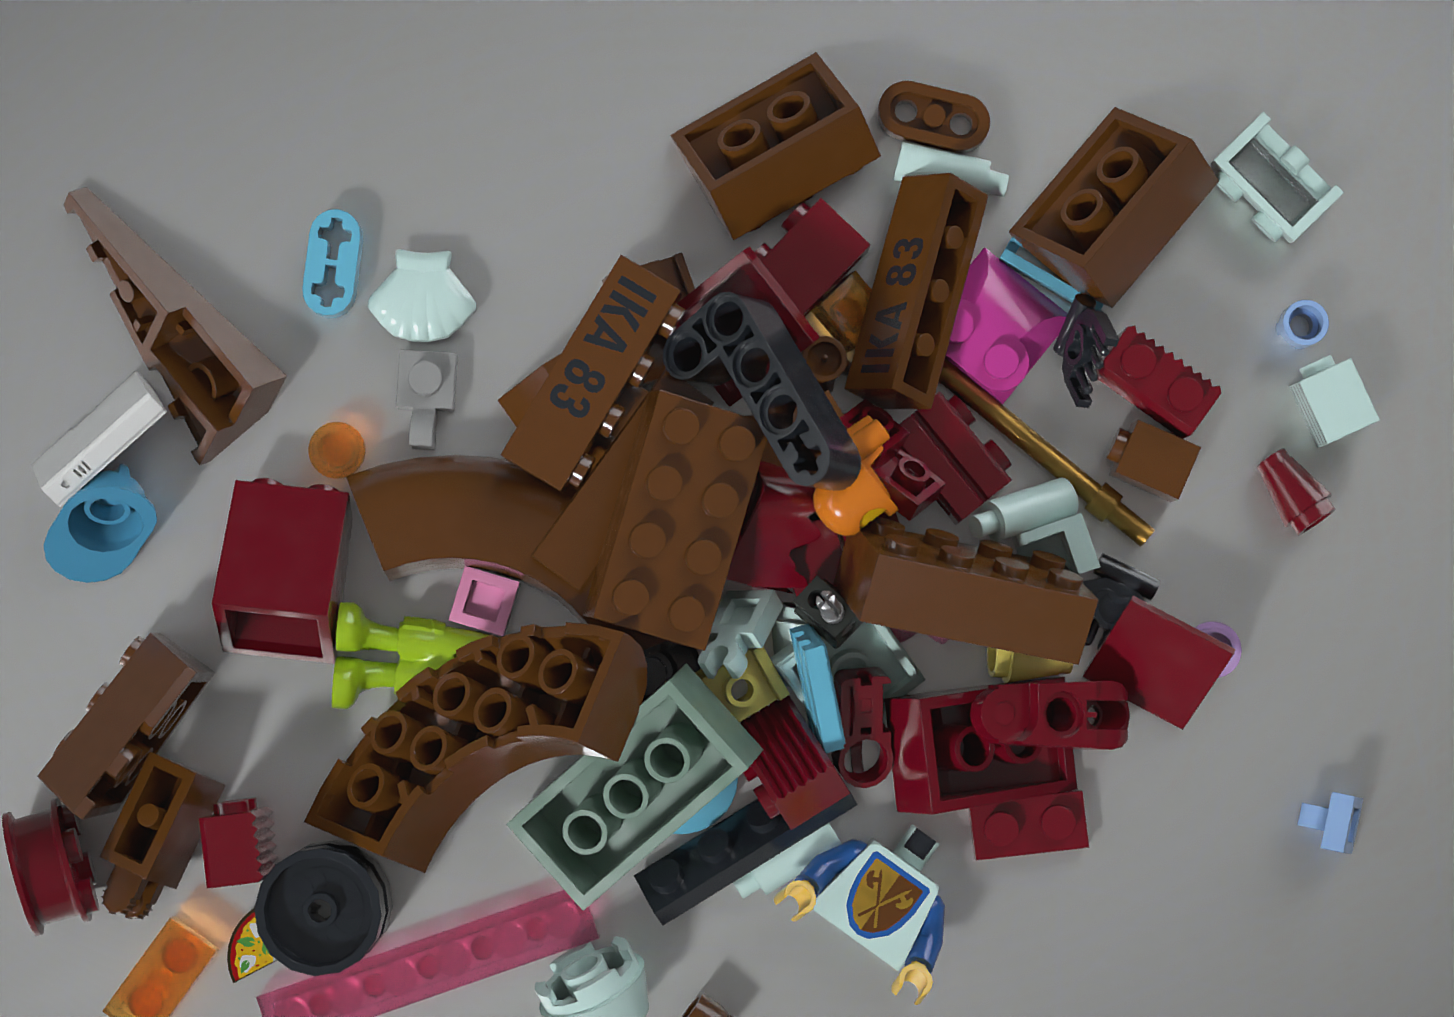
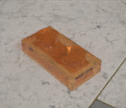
[102,916,220,1017]

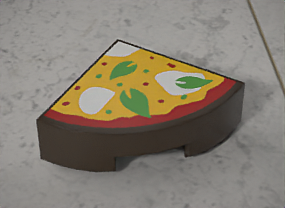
[227,909,277,983]

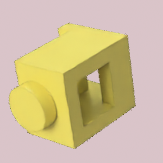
[695,647,790,722]

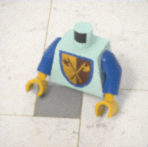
[774,824,945,1005]

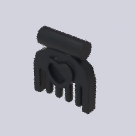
[1053,293,1120,408]
[1082,553,1161,649]

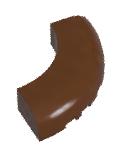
[346,455,679,658]
[304,622,647,873]

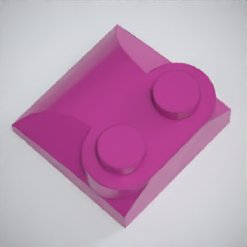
[945,247,1068,405]

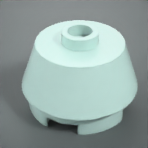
[535,936,649,1017]

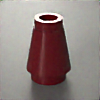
[1256,448,1336,536]

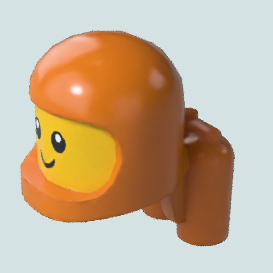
[813,415,899,536]

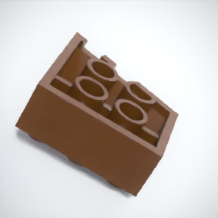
[37,633,215,820]

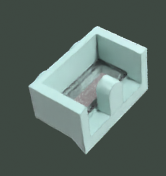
[1211,111,1344,243]

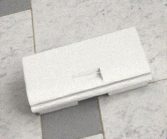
[31,371,166,507]

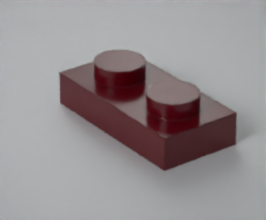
[968,790,1089,861]

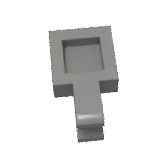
[396,350,458,450]

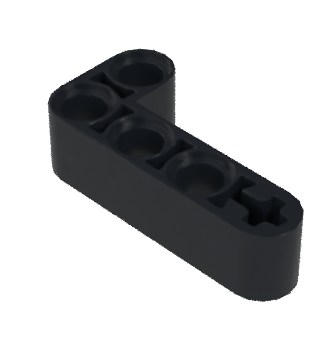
[663,292,861,491]

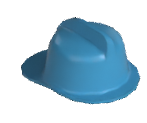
[43,463,157,583]

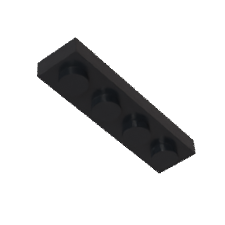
[634,760,858,926]

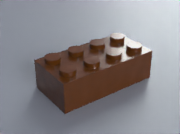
[583,390,767,651]
[833,517,1098,665]

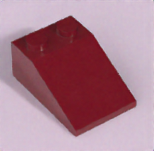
[884,677,1078,815]

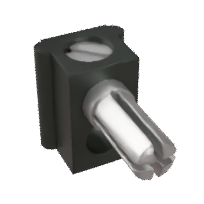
[793,576,863,649]

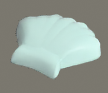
[368,249,476,342]

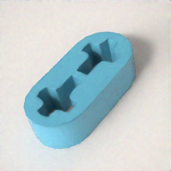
[302,209,363,319]

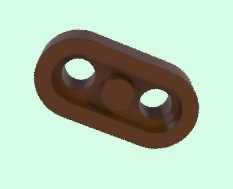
[877,81,990,154]

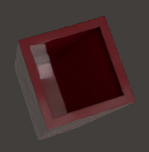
[211,478,353,664]

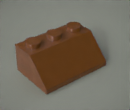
[670,52,881,240]
[1009,107,1219,308]

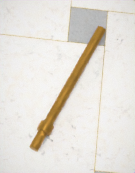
[939,359,1155,547]

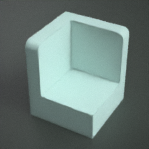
[1011,513,1100,575]

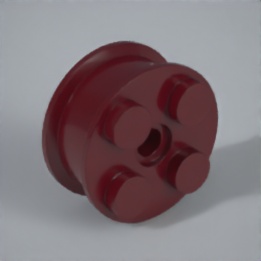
[2,798,99,936]

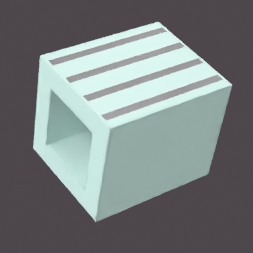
[1289,355,1380,448]

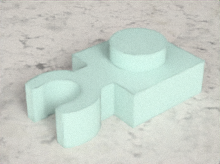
[698,590,783,679]

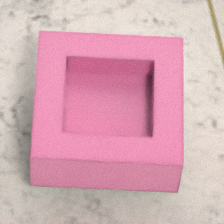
[449,566,521,637]

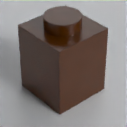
[1106,419,1201,502]

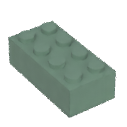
[506,663,764,911]

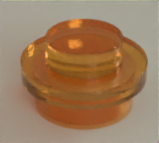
[308,422,366,479]

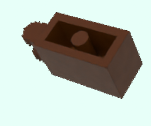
[99,751,226,920]

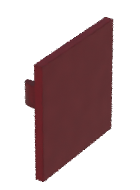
[1082,596,1235,730]

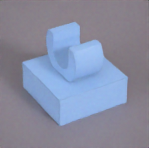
[1298,792,1364,854]

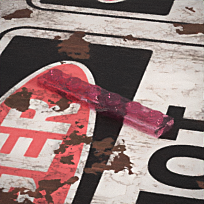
[256,889,600,1017]

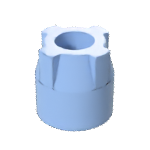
[1276,300,1329,350]

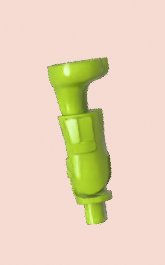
[332,602,502,709]

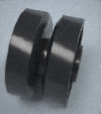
[254,841,393,976]

